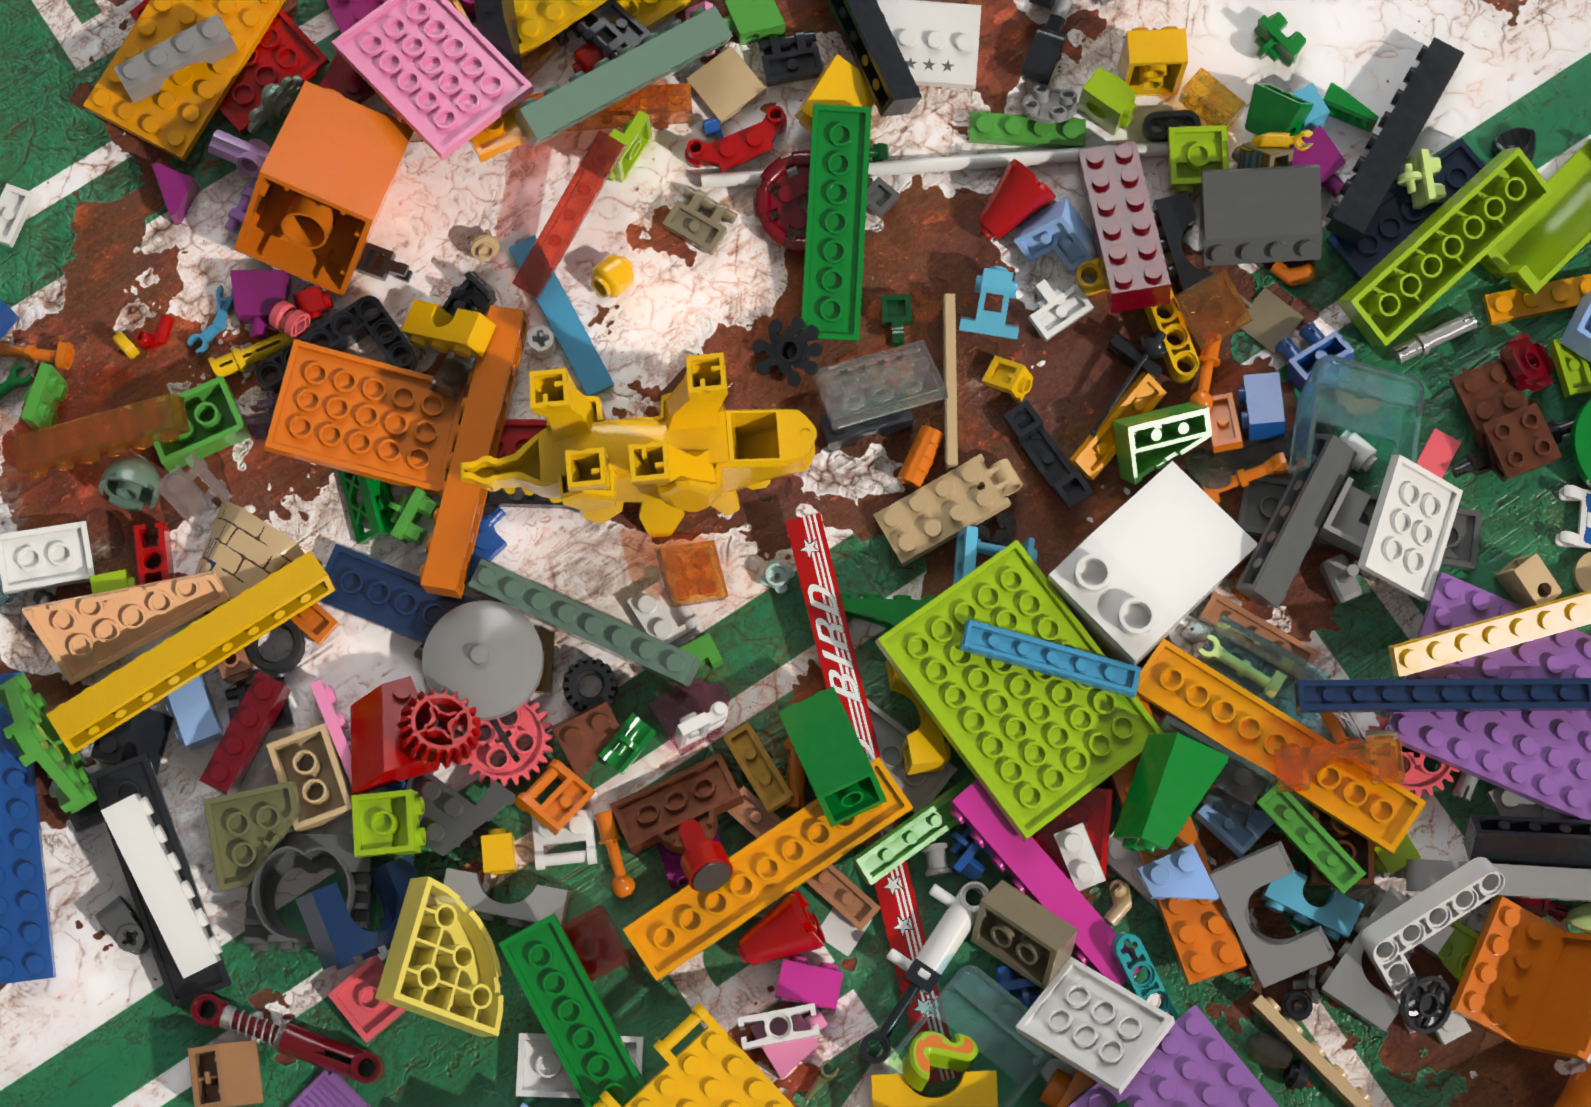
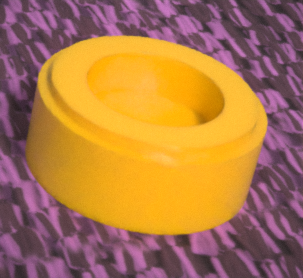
[112,331,140,360]

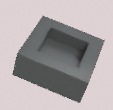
[866,176,900,219]

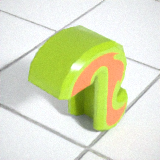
[902,1030,978,1092]

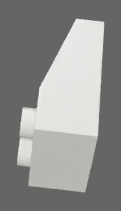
[1047,461,1258,666]

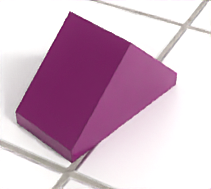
[152,162,200,225]

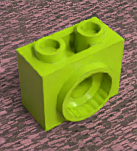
[1078,66,1137,135]

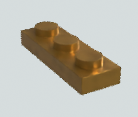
[723,722,795,814]

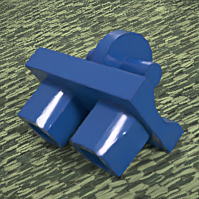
[949,827,993,882]
[993,965,1042,1013]

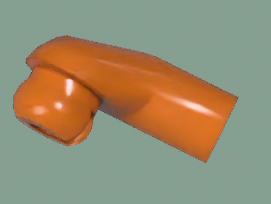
[1270,262,1315,287]

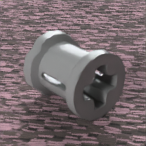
[921,843,952,878]

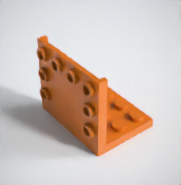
[1449,896,1591,1061]

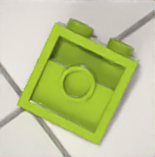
[596,110,652,183]
[1167,125,1229,194]
[351,789,426,858]

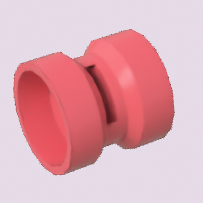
[269,300,311,340]

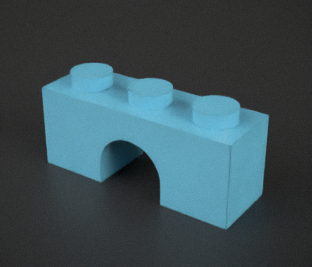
[1260,869,1364,942]

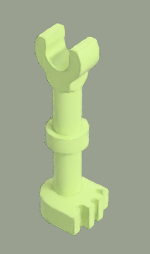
[1197,634,1287,700]

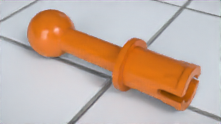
[1189,332,1222,411]
[594,810,635,898]

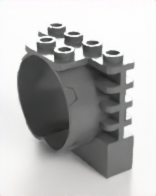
[243,833,375,953]

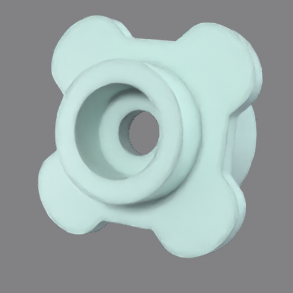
[760,559,795,594]

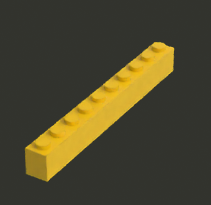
[46,551,336,755]

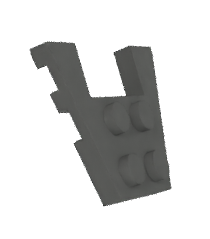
[405,771,517,856]

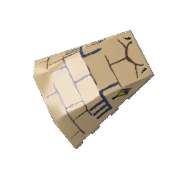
[190,499,322,621]

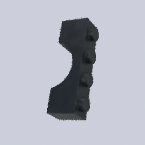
[1152,192,1222,317]

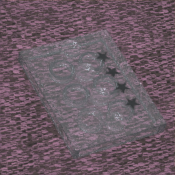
[812,339,948,430]

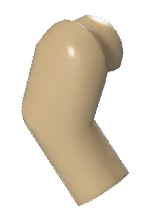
[1103,880,1132,927]

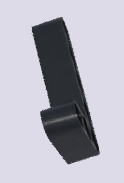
[256,295,418,394]

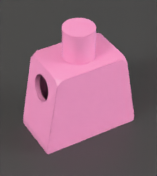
[750,1009,828,1079]

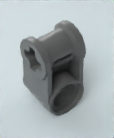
[95,895,150,955]

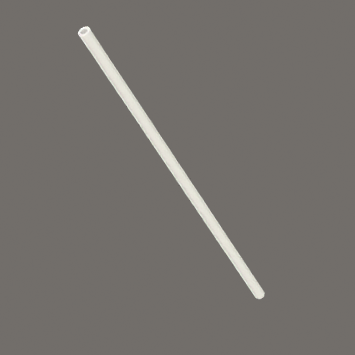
[701,141,1168,188]

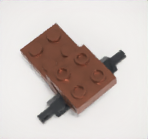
[1449,358,1574,482]

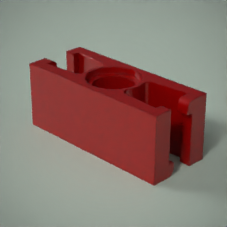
[133,522,174,585]

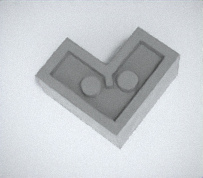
[1316,477,1371,558]

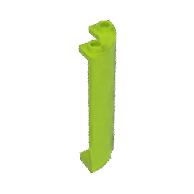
[1479,139,1591,294]

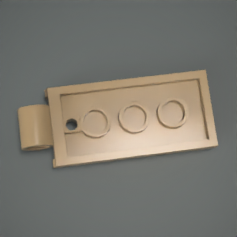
[873,454,1023,567]

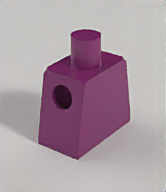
[1292,125,1346,199]
[230,270,291,339]

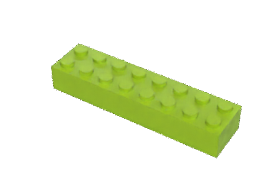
[1337,147,1554,347]

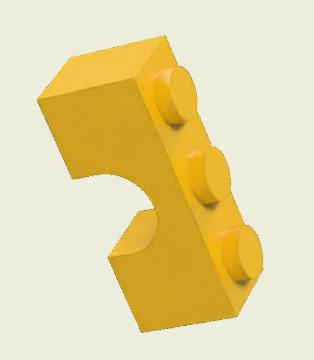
[401,299,496,358]

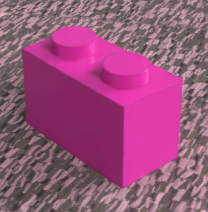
[775,956,844,1011]

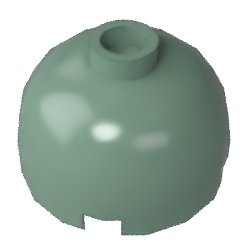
[98,455,161,511]

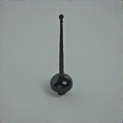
[1090,329,1167,436]

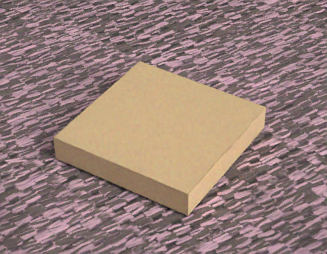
[686,46,766,125]

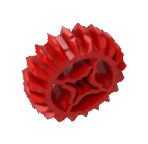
[397,688,481,769]

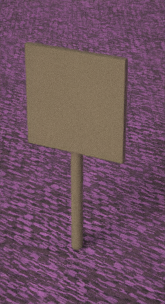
[1209,271,1304,355]

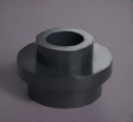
[1281,990,1313,1021]
[1283,1059,1310,1090]

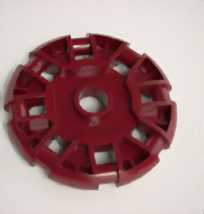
[753,150,810,255]

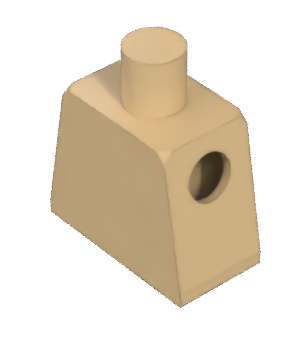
[1494,553,1562,608]

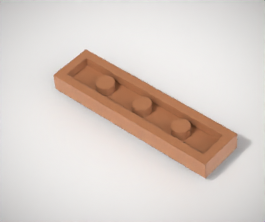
[1198,591,1320,680]

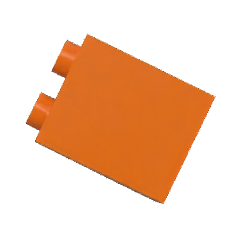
[234,80,414,296]

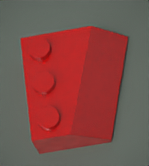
[350,676,440,795]

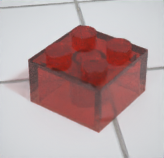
[562,905,633,984]

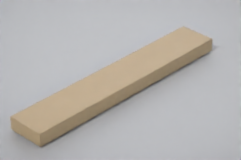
[942,294,958,472]

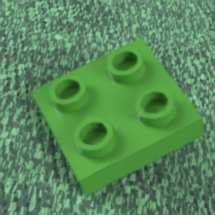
[21,362,68,436]

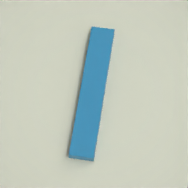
[509,235,614,396]
[959,619,1141,698]

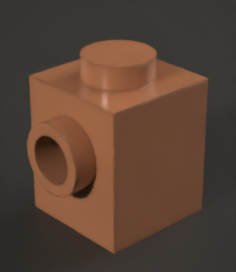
[217,647,256,685]

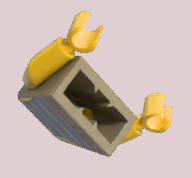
[1232,129,1313,169]

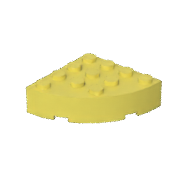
[375,876,503,1037]

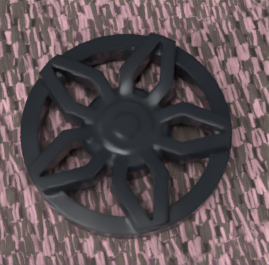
[1399,974,1453,1034]

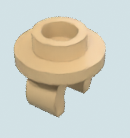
[470,229,500,260]

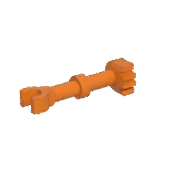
[0,340,75,370]
[1201,452,1290,505]

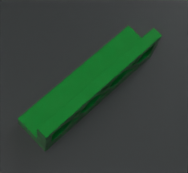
[338,470,395,544]

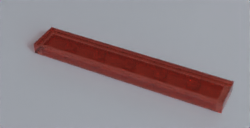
[512,130,626,299]

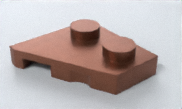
[552,699,620,778]

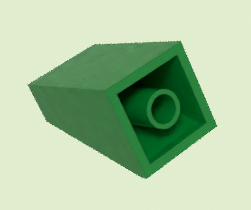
[778,686,887,827]
[1113,733,1229,853]

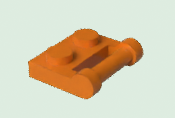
[514,759,596,836]

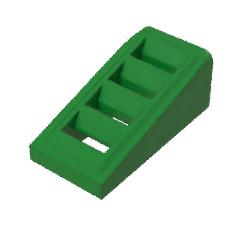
[1323,82,1379,133]

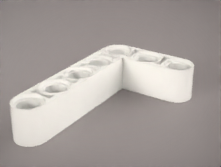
[1360,857,1505,1007]

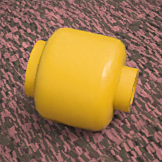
[591,254,634,298]

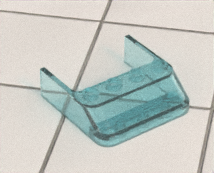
[1288,355,1425,475]
[889,965,1053,1107]

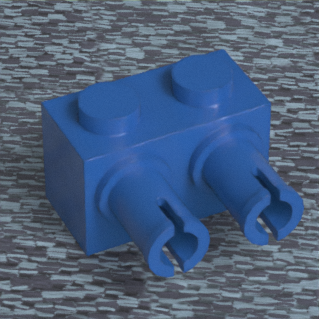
[1275,322,1354,399]

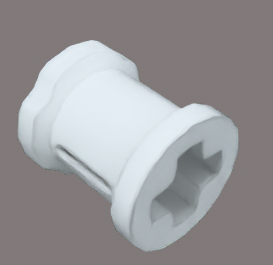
[528,326,556,359]

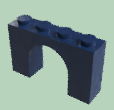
[295,854,419,971]

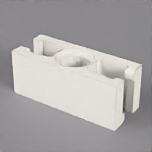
[737,1003,820,1051]

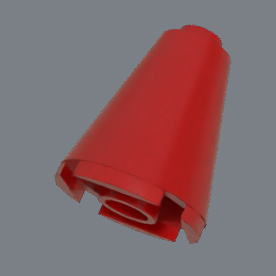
[977,159,1056,240]
[736,890,826,966]

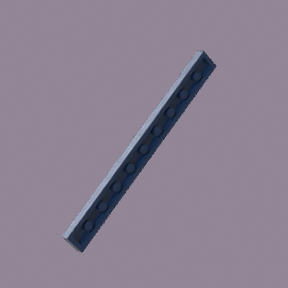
[1294,678,1591,713]

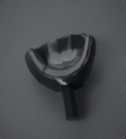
[1491,127,1536,161]

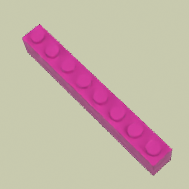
[948,779,1143,986]

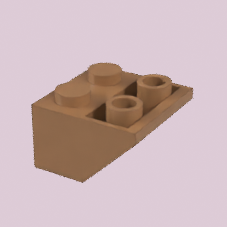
[188,1040,264,1107]

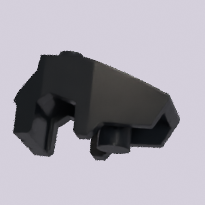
[442,271,497,320]

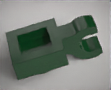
[881,294,912,348]

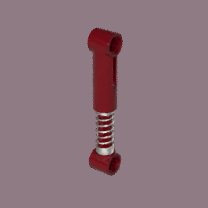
[191,993,386,1085]

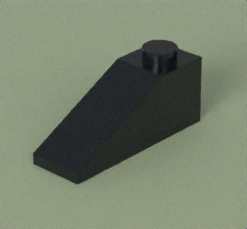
[474,0,523,75]

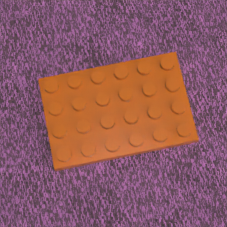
[264,339,468,496]

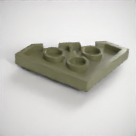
[203,781,301,891]

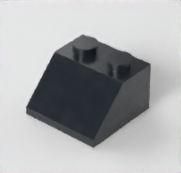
[90,708,174,776]

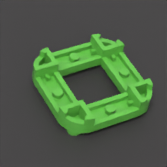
[0,672,98,814]

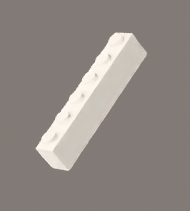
[101,794,223,979]

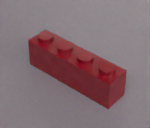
[199,671,291,795]

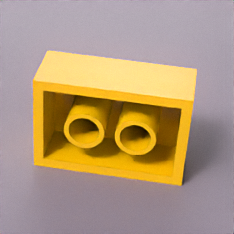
[1118,26,1188,97]

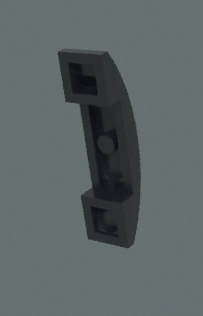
[1003,400,1094,510]

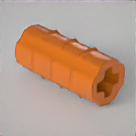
[897,425,945,490]

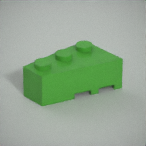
[1113,402,1212,485]

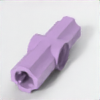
[208,129,271,177]

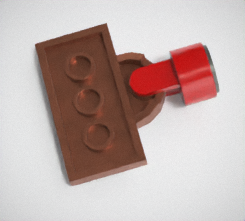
[610,753,744,892]

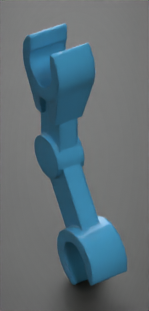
[187,285,234,355]

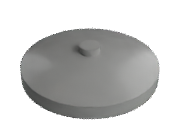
[422,600,544,721]

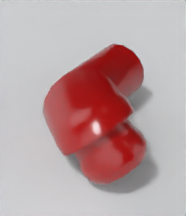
[135,314,175,351]

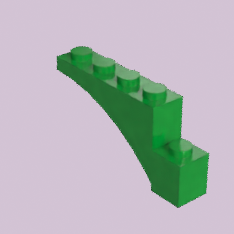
[840,593,937,630]

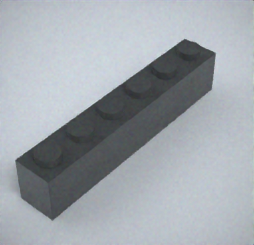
[1235,433,1357,608]

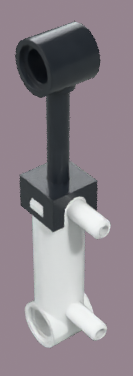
[858,881,989,1064]

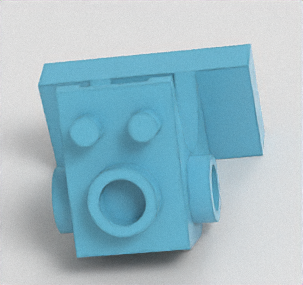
[959,266,1019,339]

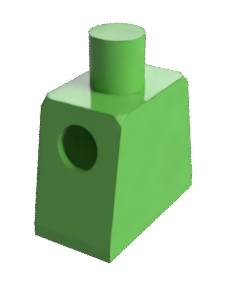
[723,0,785,45]

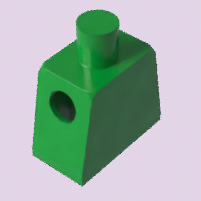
[1245,83,1314,136]

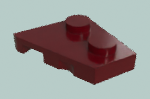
[319,52,376,104]

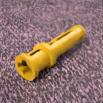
[208,332,294,378]

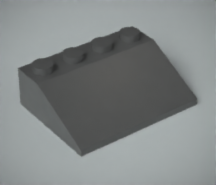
[1198,164,1322,266]

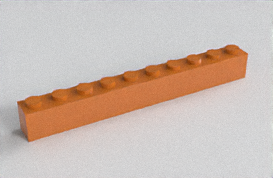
[419,305,530,599]

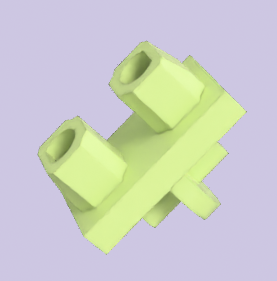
[1397,149,1446,209]

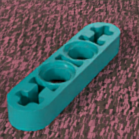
[1111,932,1179,1021]

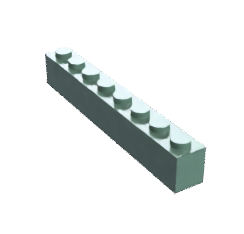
[514,6,733,148]
[468,558,701,690]

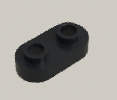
[1142,110,1201,142]

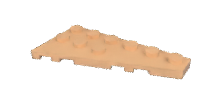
[22,571,230,685]

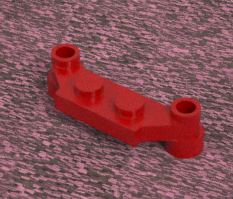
[685,105,787,172]

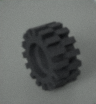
[562,657,618,712]

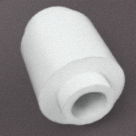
[1339,430,1378,473]

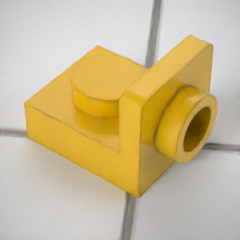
[982,355,1033,402]

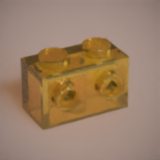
[1178,67,1246,131]

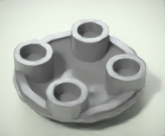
[1021,83,1079,124]

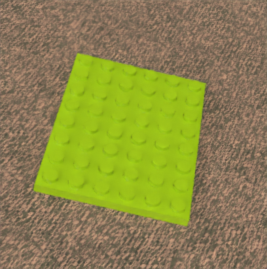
[875,540,1164,841]

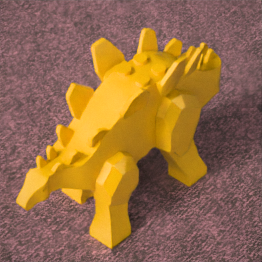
[458,352,817,538]

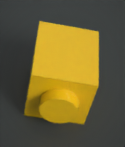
[481,829,517,876]

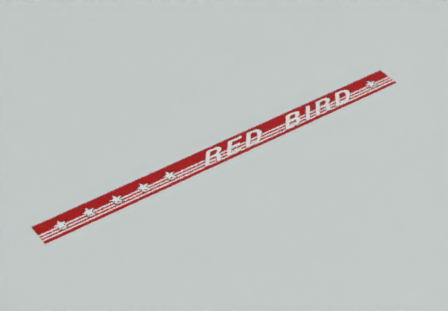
[785,513,960,1085]

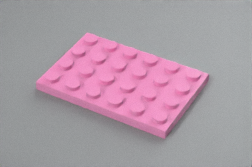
[331,0,534,160]

